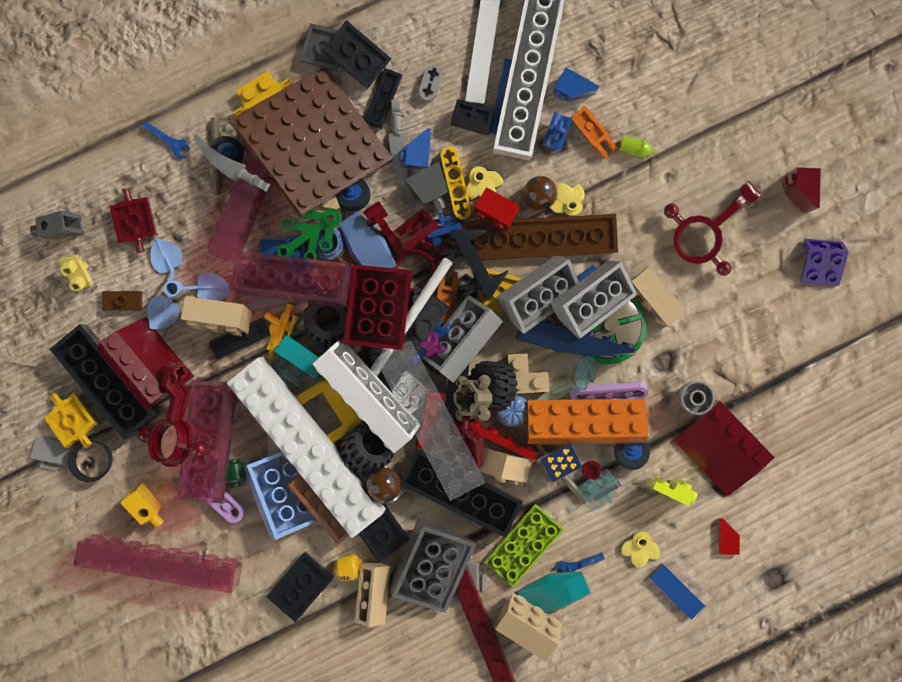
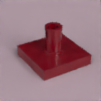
[392,208,439,251]

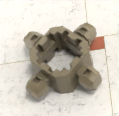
[454,375,492,421]

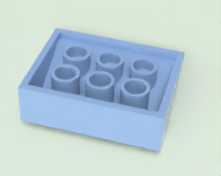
[244,452,317,540]

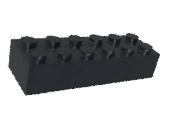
[49,324,161,440]
[401,448,523,538]

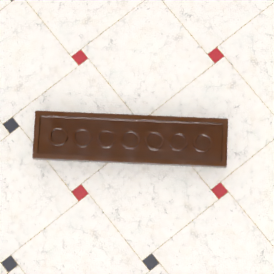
[461,214,618,261]

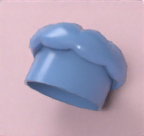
[316,227,344,261]
[495,393,528,427]

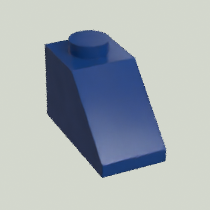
[553,68,599,102]
[399,128,431,170]

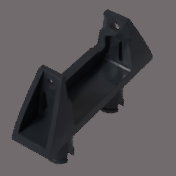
[440,230,508,301]

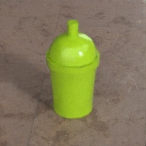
[619,135,656,159]

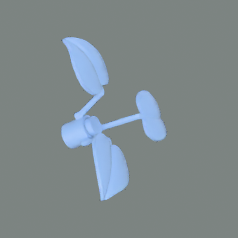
[147,238,231,329]

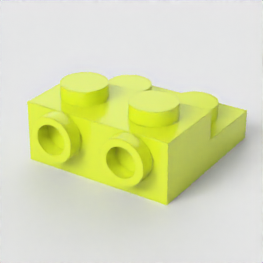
[646,477,698,506]

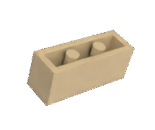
[631,267,686,328]
[355,562,391,627]

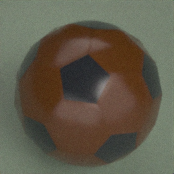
[523,176,558,211]
[366,467,402,503]

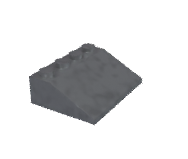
[389,517,476,613]

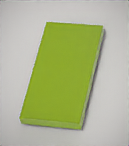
[484,503,564,588]

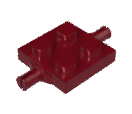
[109,188,158,254]
[450,416,484,471]

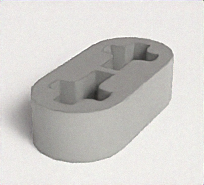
[419,65,442,102]

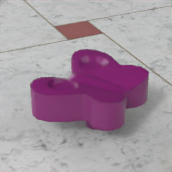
[421,332,446,357]

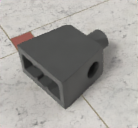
[405,162,448,212]
[30,211,83,239]

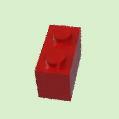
[474,187,520,231]

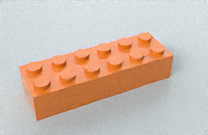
[527,399,648,445]

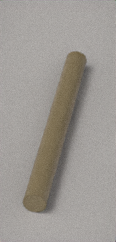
[211,117,221,195]
[533,444,589,505]

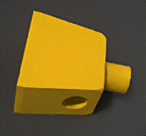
[120,482,164,529]

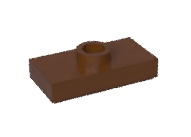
[102,291,143,311]

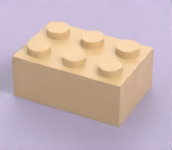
[181,296,252,336]
[495,593,562,662]

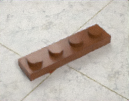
[287,474,349,544]

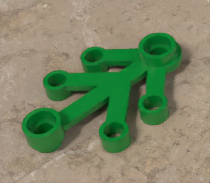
[277,208,341,263]

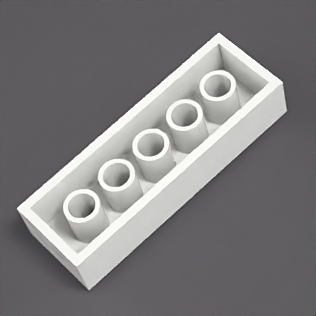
[313,338,421,453]

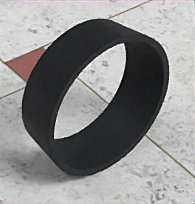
[67,439,113,482]

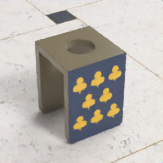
[536,444,582,482]

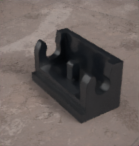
[451,99,494,136]

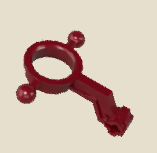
[664,180,762,276]
[363,201,452,294]
[138,361,207,467]

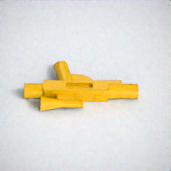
[264,303,300,360]

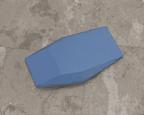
[339,211,397,268]

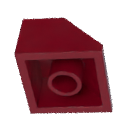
[782,167,821,213]

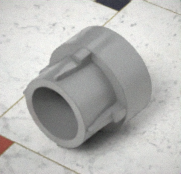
[679,381,715,415]

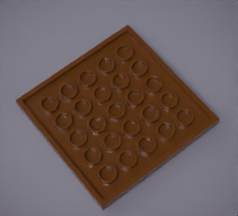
[229,67,393,217]

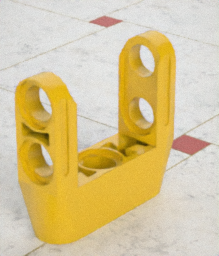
[296,379,364,443]

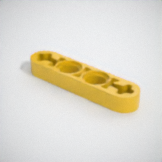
[441,147,471,221]

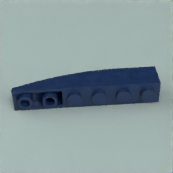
[515,319,636,356]

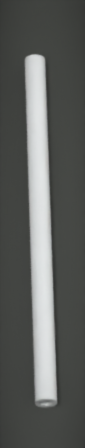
[370,258,452,376]

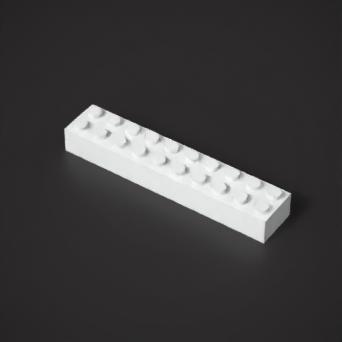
[493,0,565,161]
[227,357,386,538]

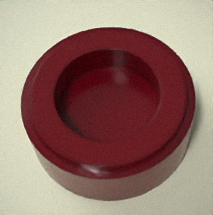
[582,460,602,480]

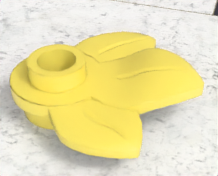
[466,166,504,200]
[550,183,585,216]
[621,531,660,568]

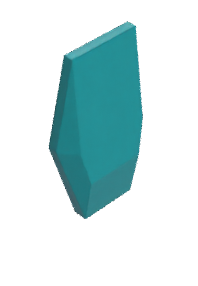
[517,571,591,613]

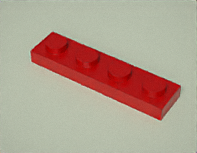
[470,418,537,461]

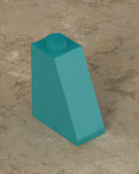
[275,335,324,379]

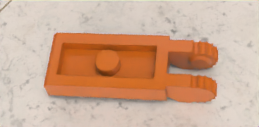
[570,106,617,159]
[437,272,458,325]

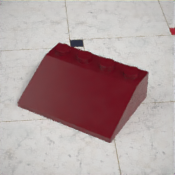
[344,264,412,350]
[97,317,194,410]
[673,400,775,496]

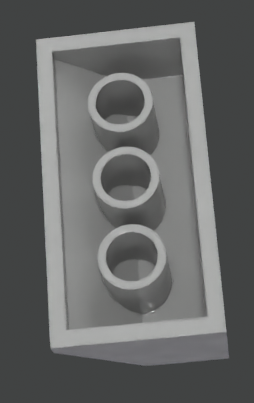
[497,256,579,334]
[550,260,637,338]
[422,296,503,383]

